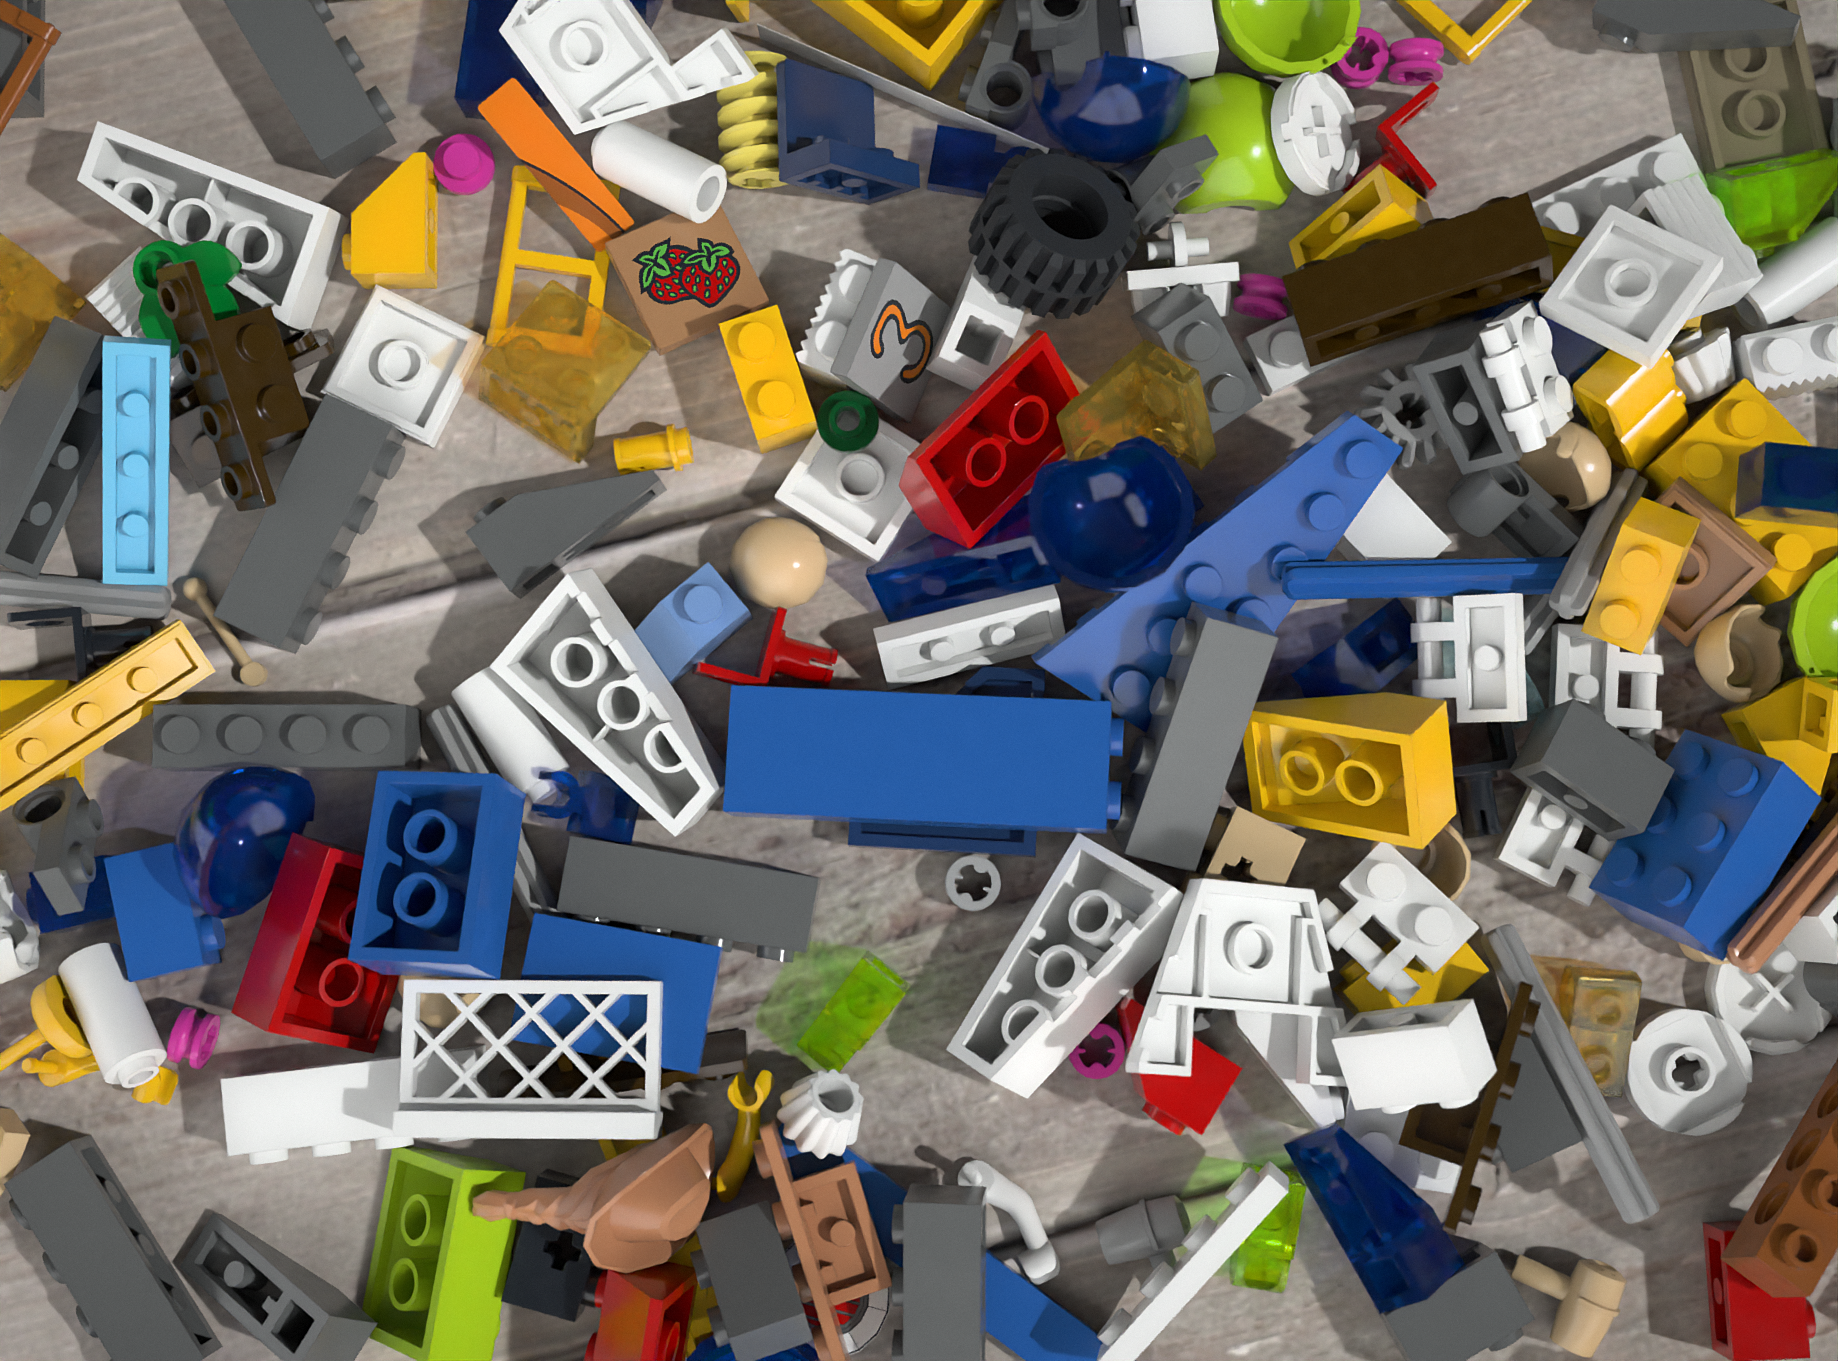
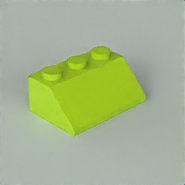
[362,1146,526,1361]

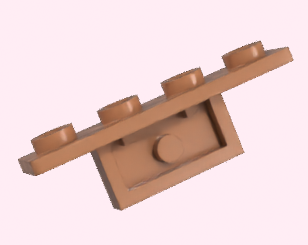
[752,1119,892,1361]

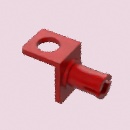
[1341,81,1440,200]
[692,606,838,688]

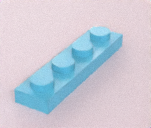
[103,336,171,586]

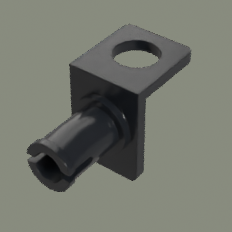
[7,607,154,683]
[1452,721,1517,839]

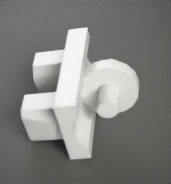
[1121,221,1239,317]

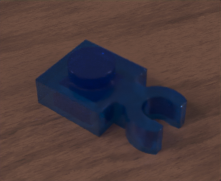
[927,125,1032,199]
[531,770,640,845]

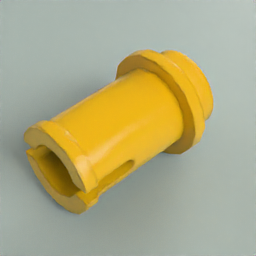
[613,423,694,476]

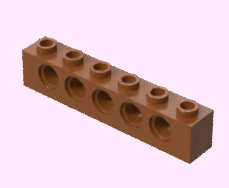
[1720,1058,1838,1297]

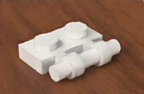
[1479,300,1574,453]
[1410,593,1527,723]
[1549,623,1664,749]
[1493,785,1618,907]
[1318,842,1479,1005]

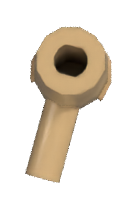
[1510,1254,1627,1358]

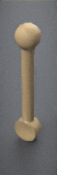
[183,577,268,687]

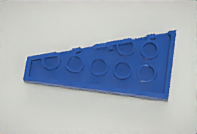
[1031,411,1404,732]

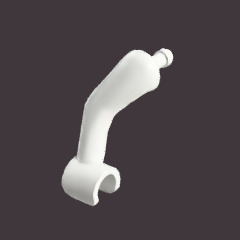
[958,1160,1061,1285]

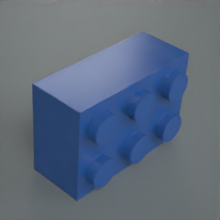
[1588,729,1822,961]
[348,771,526,980]

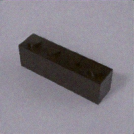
[1282,192,1554,367]

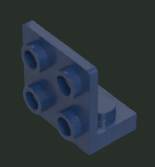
[776,59,920,205]

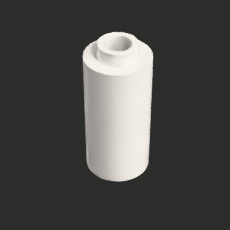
[591,120,727,223]
[1729,217,1838,333]
[451,666,570,803]
[58,943,167,1088]

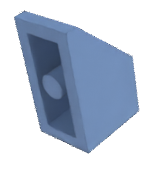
[634,562,753,686]

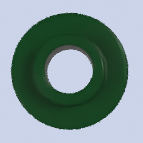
[817,390,879,453]

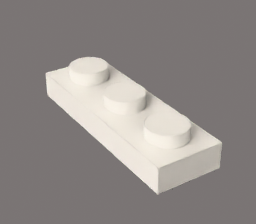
[873,583,1065,690]

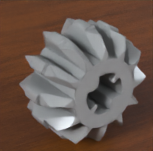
[1353,363,1449,470]

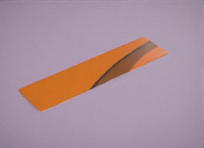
[478,78,634,252]

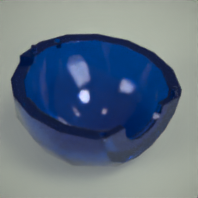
[1031,51,1192,164]
[1028,436,1195,593]
[172,764,315,919]

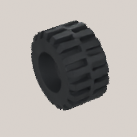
[968,148,1140,319]

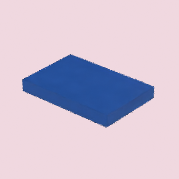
[510,913,723,1074]

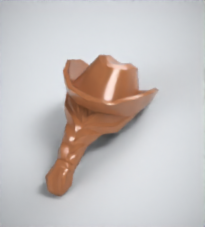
[472,1123,715,1273]

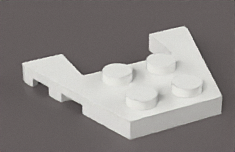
[499,0,759,135]
[1126,878,1347,1087]

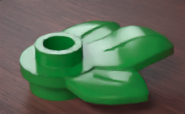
[133,240,242,359]

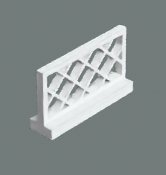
[392,980,663,1139]

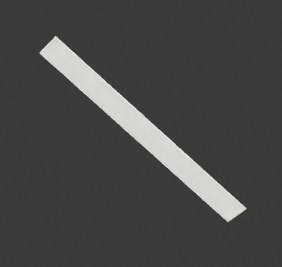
[757,24,1049,154]

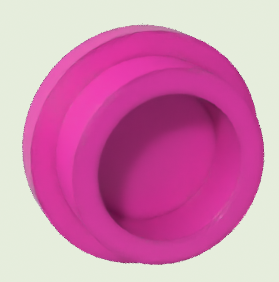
[433,134,495,195]

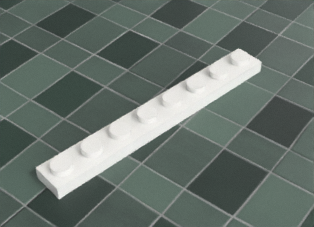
[1243,133,1708,396]

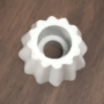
[1667,327,1736,404]
[777,1069,864,1159]

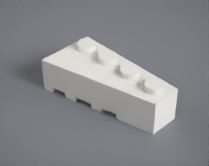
[77,121,350,330]
[490,568,726,837]
[946,833,1184,1099]

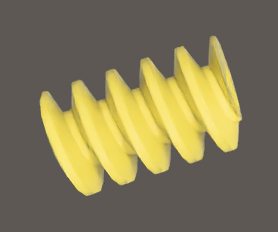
[717,51,788,189]

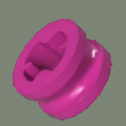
[1330,27,1389,90]
[1388,38,1444,86]
[1232,273,1288,320]
[167,1007,220,1070]
[1068,1022,1125,1079]

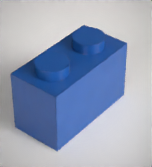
[104,841,226,982]

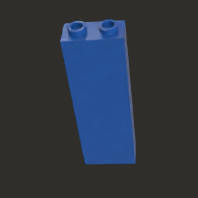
[723,685,1124,834]

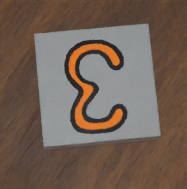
[830,258,951,423]

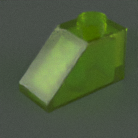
[1706,147,1838,259]

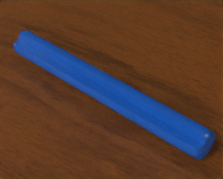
[1281,557,1570,600]

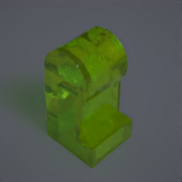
[796,950,911,1073]
[1229,1162,1306,1294]

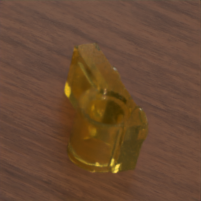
[1559,965,1643,1098]

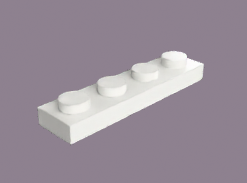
[1096,1160,1289,1361]

